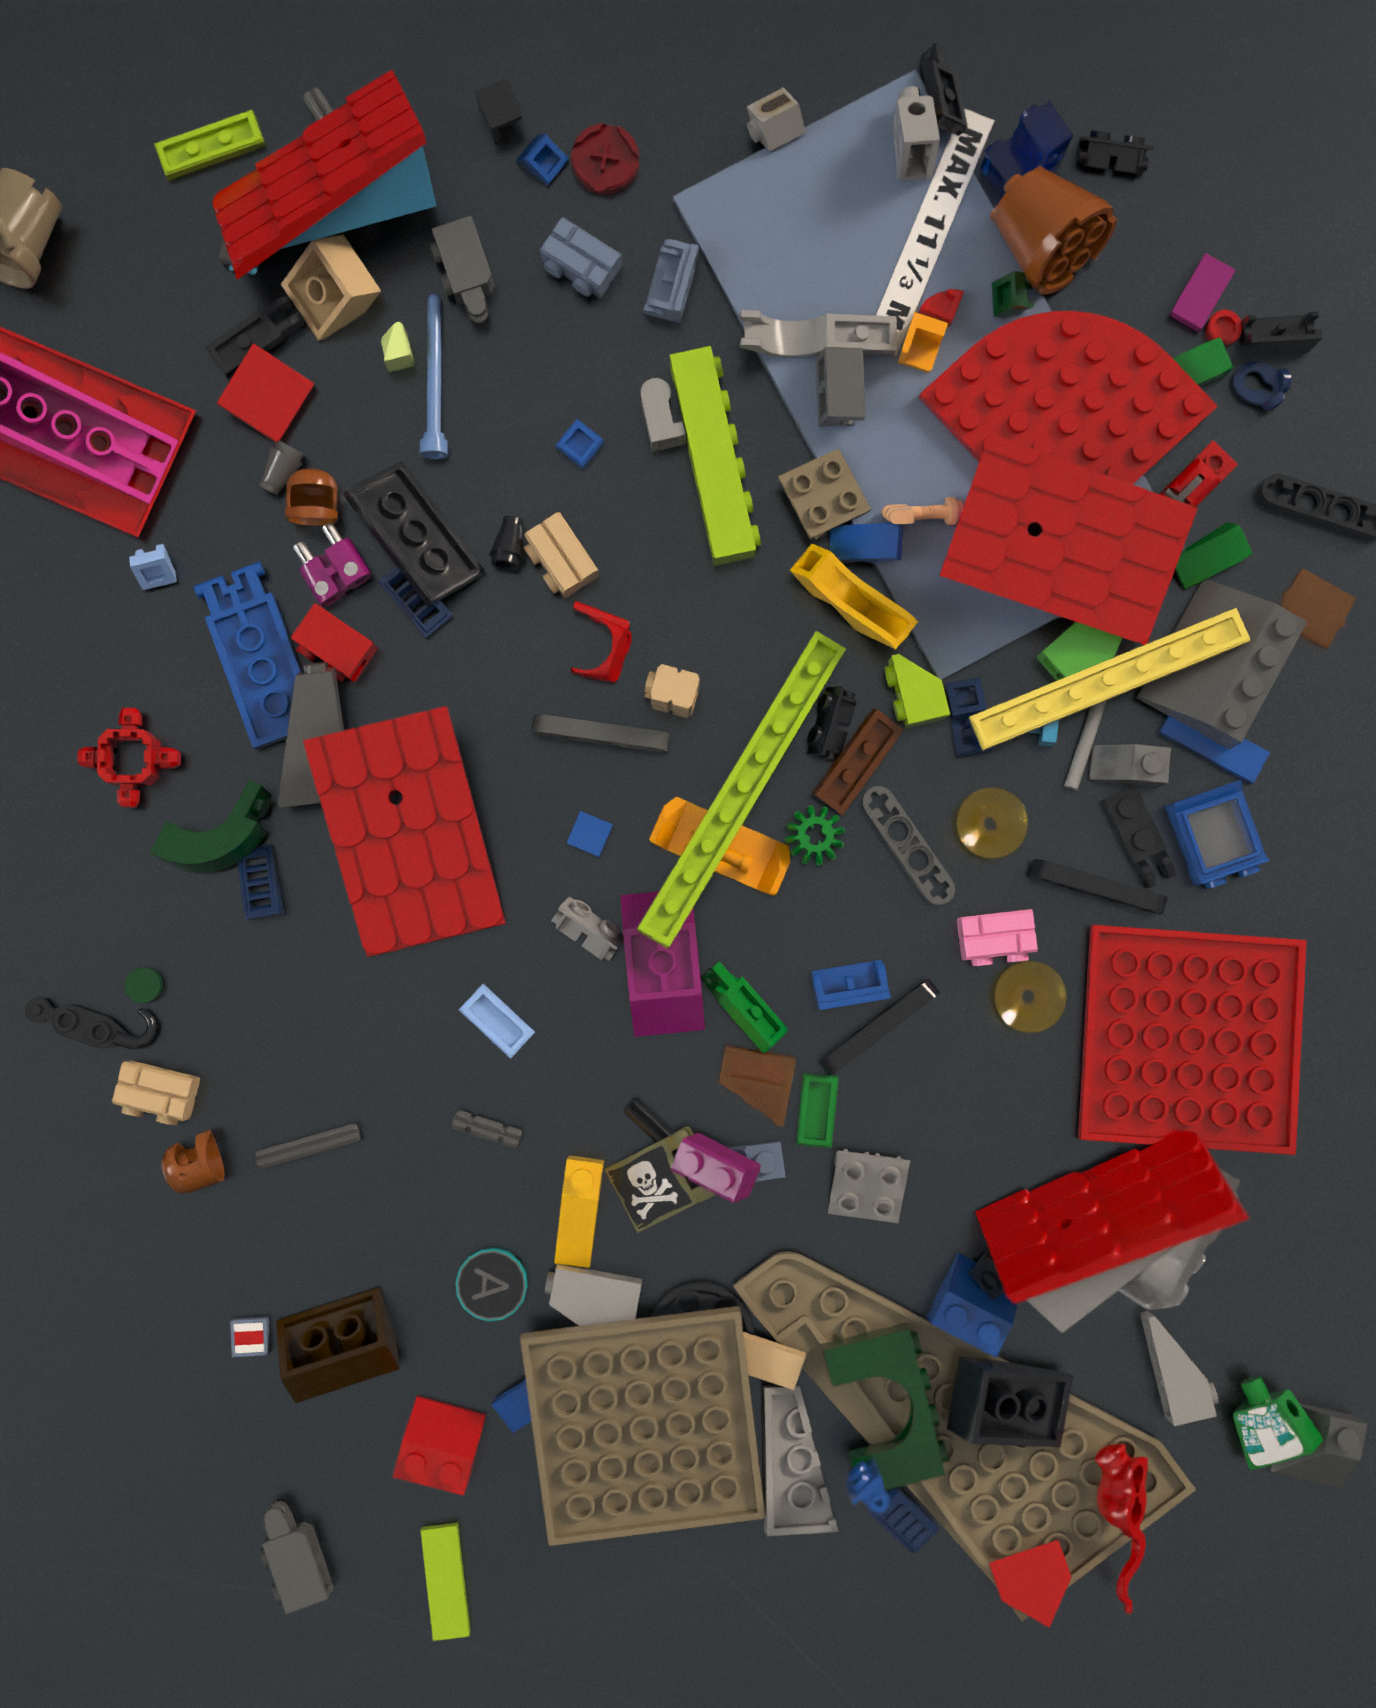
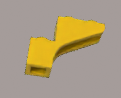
[790,544,918,649]

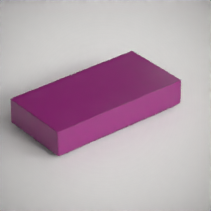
[1169,253,1235,333]

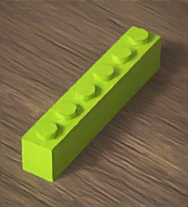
[670,346,761,566]

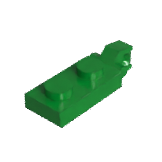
[701,961,788,1054]

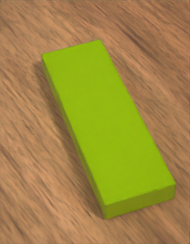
[154,110,266,180]
[420,1522,471,1641]

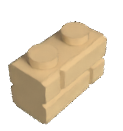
[523,512,599,599]
[644,664,700,718]
[112,1060,200,1126]

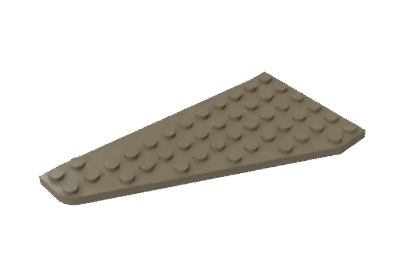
[733,1251,1196,1622]

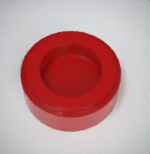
[1205,310,1243,347]

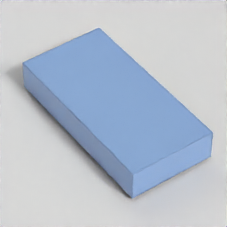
[459,984,535,1059]

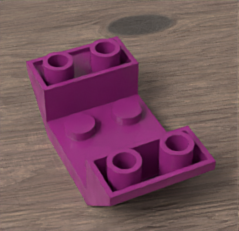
[620,891,705,1037]

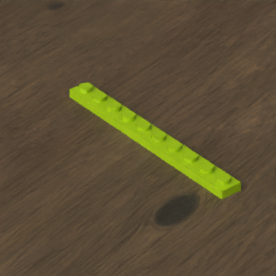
[636,631,846,949]

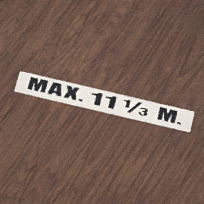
[876,109,994,355]

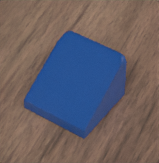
[516,133,569,185]

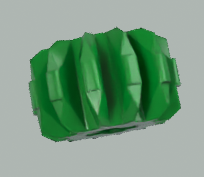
[785,805,845,866]

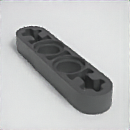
[531,714,670,752]
[861,786,955,906]

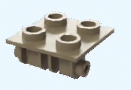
[778,448,871,540]

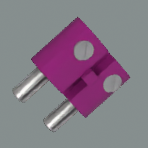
[294,522,372,607]

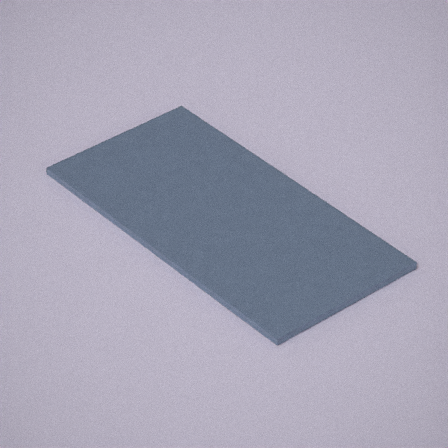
[673,69,1185,680]

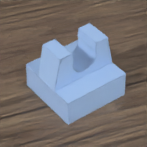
[129,544,177,590]

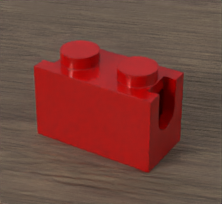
[291,603,379,683]

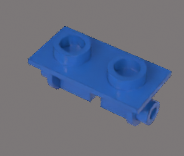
[845,1458,890,1513]

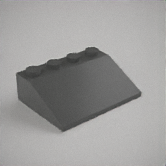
[1136,579,1308,749]

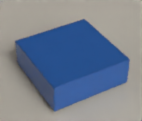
[555,419,605,469]
[567,811,613,857]

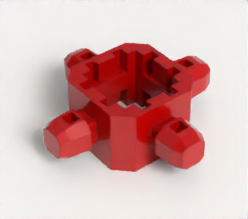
[77,708,181,808]

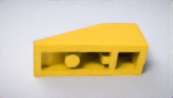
[554,1155,604,1268]

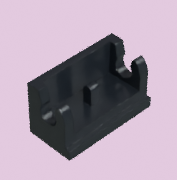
[1240,312,1322,355]

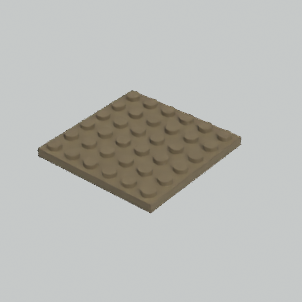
[520,1306,766,1546]

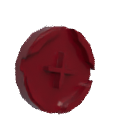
[571,124,639,195]

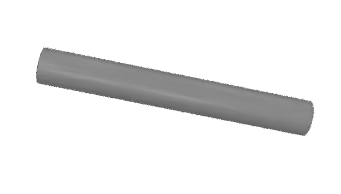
[1064,700,1107,790]

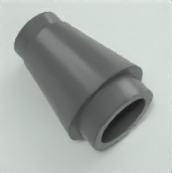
[259,440,304,495]

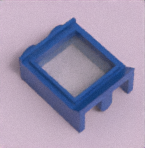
[1164,780,1270,889]

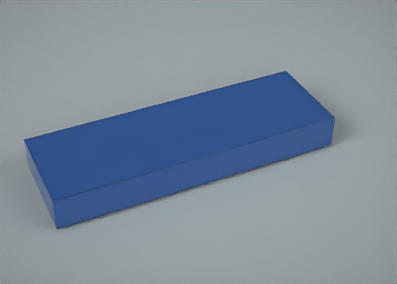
[1157,716,1270,784]

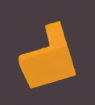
[897,312,948,373]

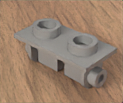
[551,897,624,961]

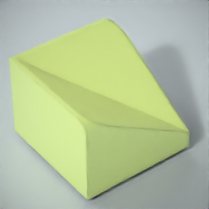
[381,322,414,372]

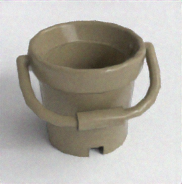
[0,168,63,289]

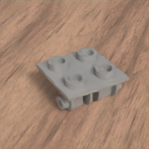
[828,1149,910,1223]

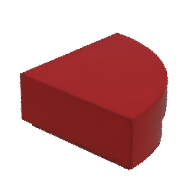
[918,289,965,327]

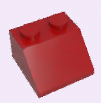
[393,1396,487,1496]

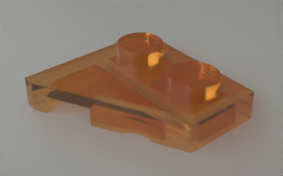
[719,1045,796,1127]

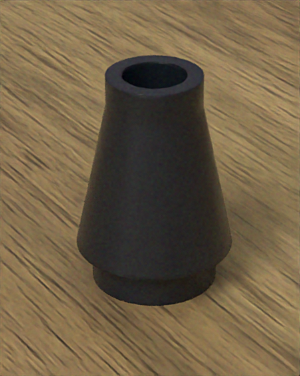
[489,516,524,571]

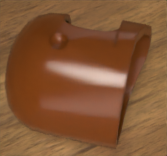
[285,469,338,526]
[161,1129,225,1194]

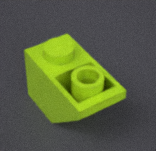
[884,654,950,729]

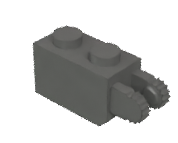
[429,216,495,325]
[260,1500,334,1614]

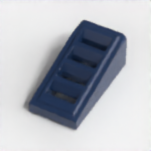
[378,566,453,639]
[238,844,285,921]
[869,1487,938,1553]

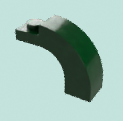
[150,780,271,873]

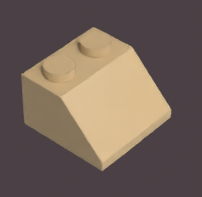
[281,234,381,341]

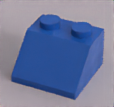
[926,1253,1018,1358]

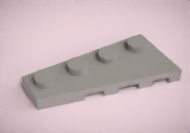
[761,1383,838,1536]

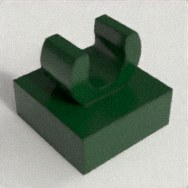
[992,271,1034,318]

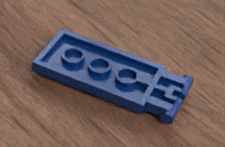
[194,561,302,750]

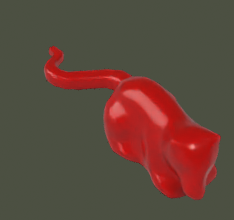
[1095,1444,1148,1614]

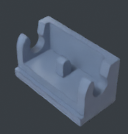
[643,239,699,323]

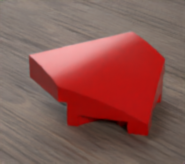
[989,1540,1072,1628]

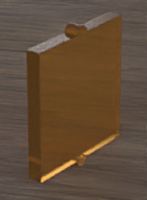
[1280,568,1356,649]

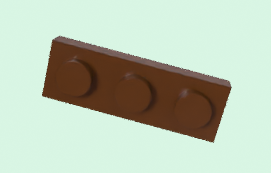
[812,708,904,816]

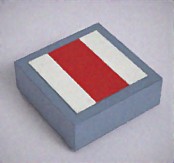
[230,1317,270,1357]

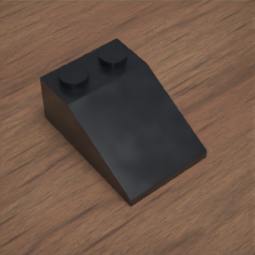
[946,1357,1073,1448]

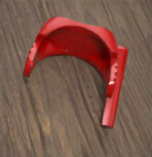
[570,601,632,682]

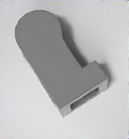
[641,378,686,452]

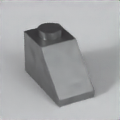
[1088,744,1171,788]

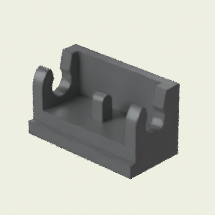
[816,347,866,427]

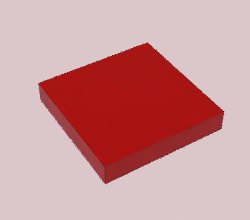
[216,343,314,443]

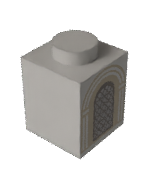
[747,87,806,152]

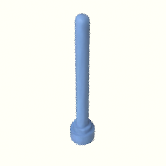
[420,293,448,459]

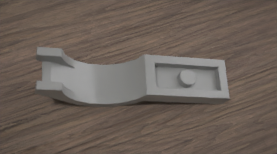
[740,310,897,357]

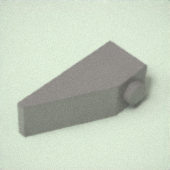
[1140,1311,1218,1426]

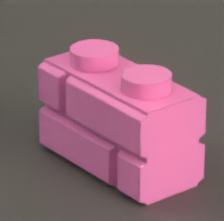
[957,909,1038,966]

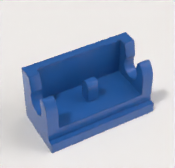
[811,960,891,1010]

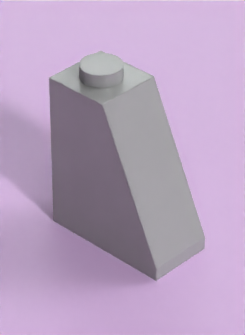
[544,1264,642,1326]

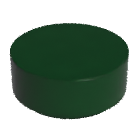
[124,967,163,1003]

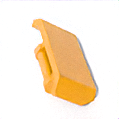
[649,796,791,896]

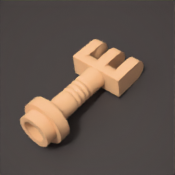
[881,497,963,526]

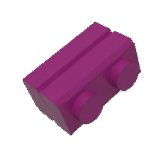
[671,1133,761,1203]

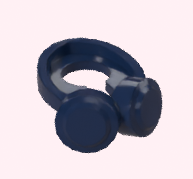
[1232,361,1291,411]

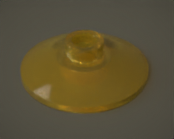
[957,787,1028,858]
[995,961,1067,1033]

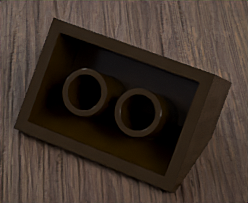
[276,1287,400,1403]

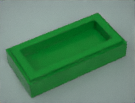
[795,1073,839,1148]

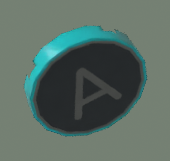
[455,1247,528,1322]

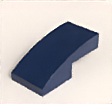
[945,677,993,758]

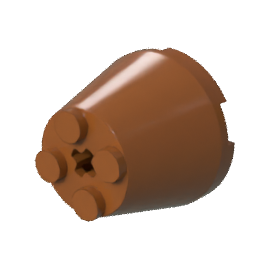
[990,166,1117,295]

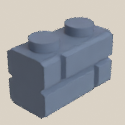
[540,217,622,298]

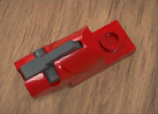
[1160,440,1238,507]

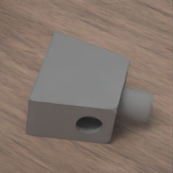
[893,86,940,181]

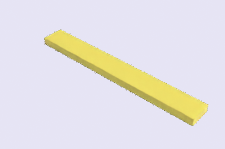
[969,608,1251,751]

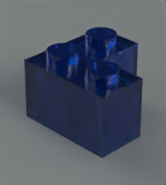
[980,100,1073,199]

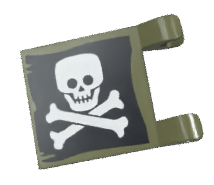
[604,1126,716,1233]

